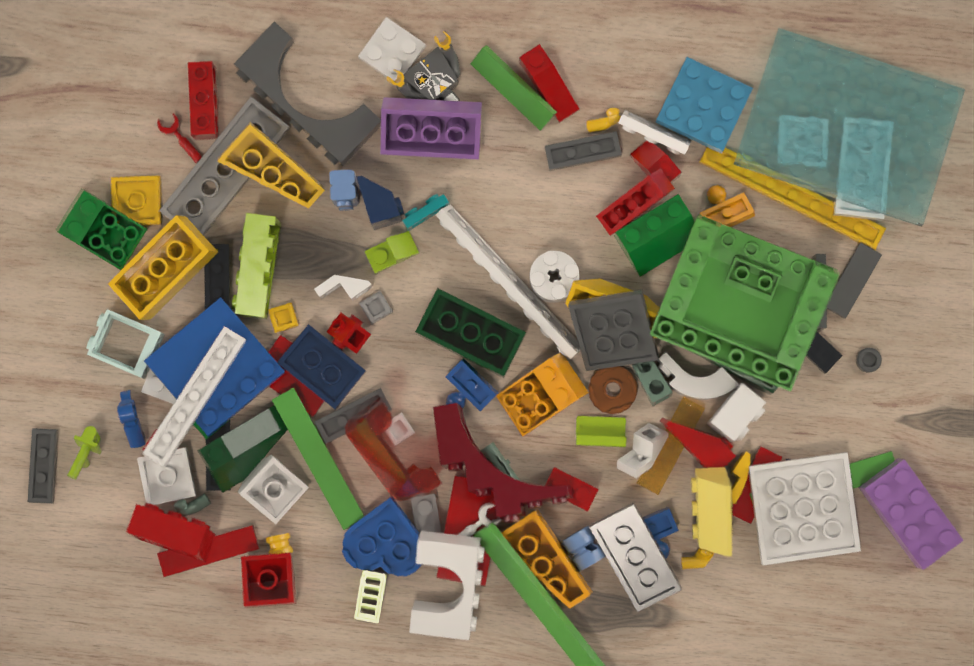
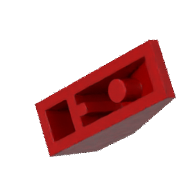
[519,44,580,123]
[659,417,736,468]

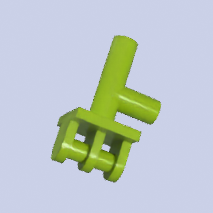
[67,426,102,480]

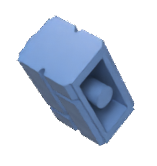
[329,170,359,211]

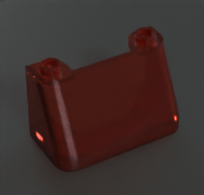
[345,397,442,501]

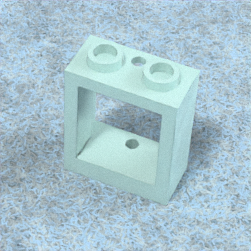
[86,309,165,379]

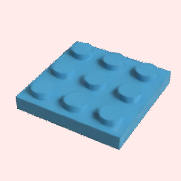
[655,57,753,154]

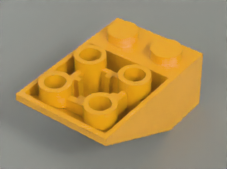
[496,353,589,437]

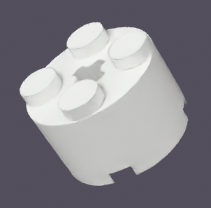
[529,251,579,303]

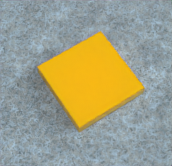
[111,176,162,226]

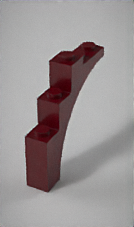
[433,403,574,523]

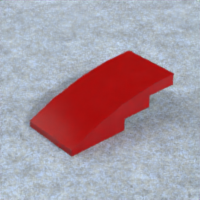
[436,476,498,587]

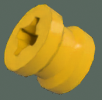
[266,533,293,554]

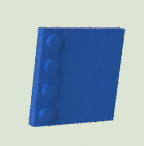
[144,297,285,437]

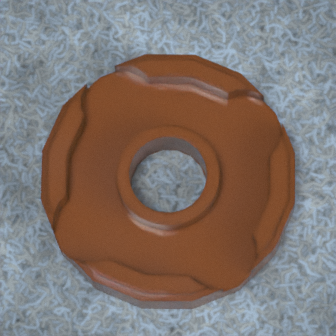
[588,366,638,414]

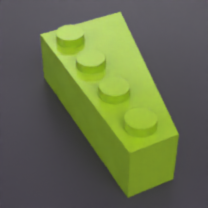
[232,213,281,319]

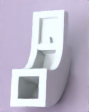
[657,352,739,400]

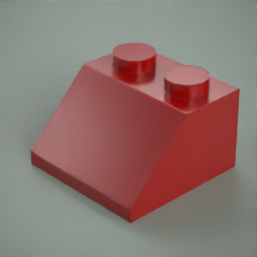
[241,553,296,608]

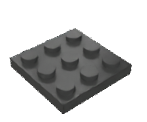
[568,290,659,371]

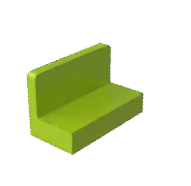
[575,416,626,447]

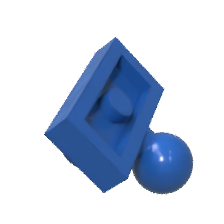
[446,358,498,411]
[643,507,679,558]

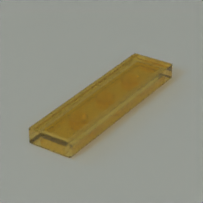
[636,396,705,495]

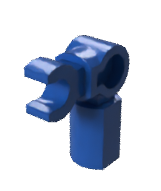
[117,390,146,448]

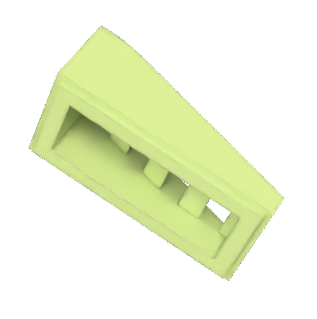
[354,570,388,623]

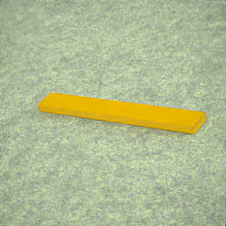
[699,147,886,250]

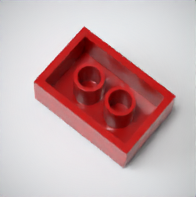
[126,502,216,562]

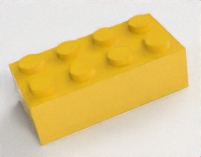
[108,215,218,320]

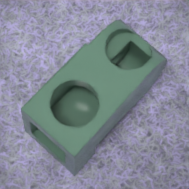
[632,361,673,407]

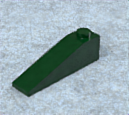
[197,405,288,493]

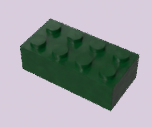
[415,288,526,378]

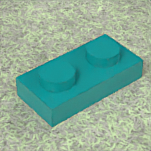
[402,194,450,231]

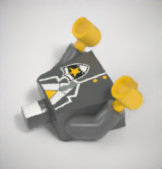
[387,31,460,101]

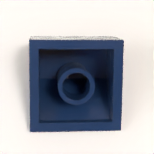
[357,176,404,230]

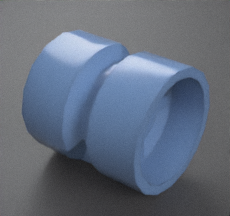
[561,525,605,572]

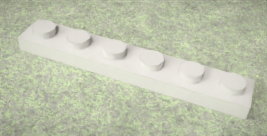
[142,327,246,468]

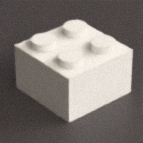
[706,383,766,442]

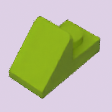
[364,231,419,274]

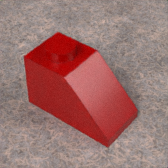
[630,140,682,183]

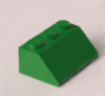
[614,194,695,277]

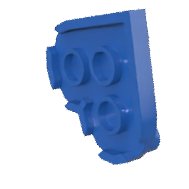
[342,497,423,577]

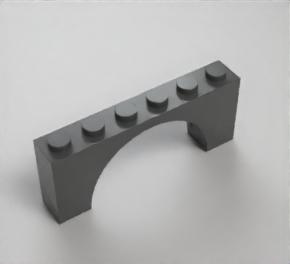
[234,21,381,166]

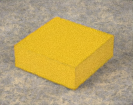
[268,302,299,333]

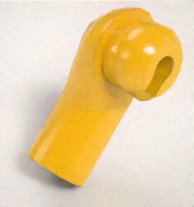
[586,108,621,132]
[681,548,714,570]

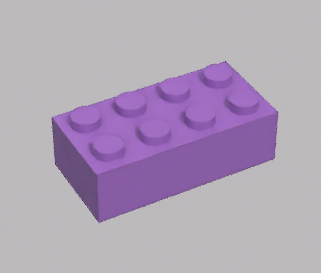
[380,97,482,160]
[858,458,964,570]

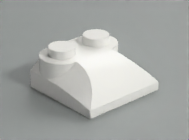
[238,455,309,524]

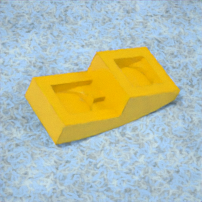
[731,451,750,504]

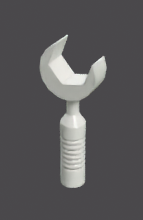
[458,503,500,537]

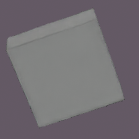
[359,291,393,324]

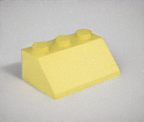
[691,467,732,556]

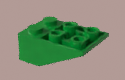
[56,188,147,270]

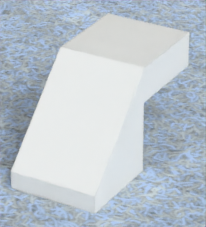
[314,275,373,301]
[617,423,668,478]

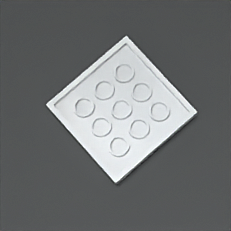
[749,452,861,565]

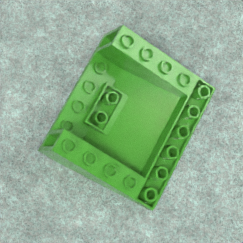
[650,214,840,392]

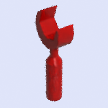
[157,113,202,164]

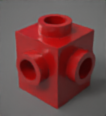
[326,312,371,354]

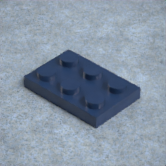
[277,324,367,410]

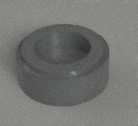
[856,348,882,373]

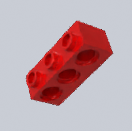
[188,61,219,140]
[596,169,675,236]

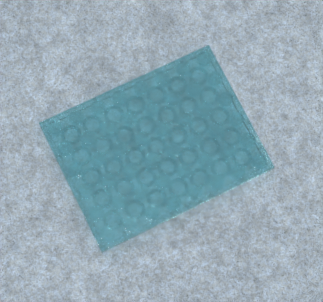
[734,28,965,227]

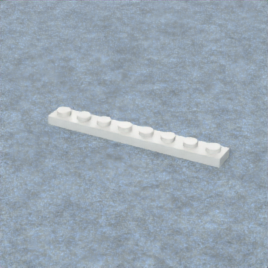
[436,205,580,359]

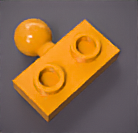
[700,185,755,227]

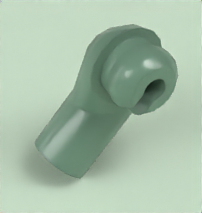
[174,493,211,517]

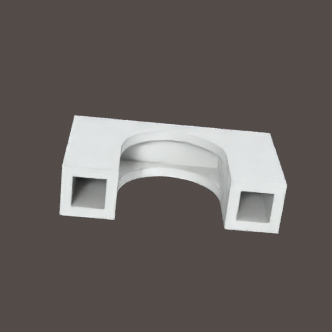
[409,531,484,640]

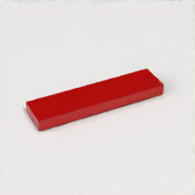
[157,525,260,577]

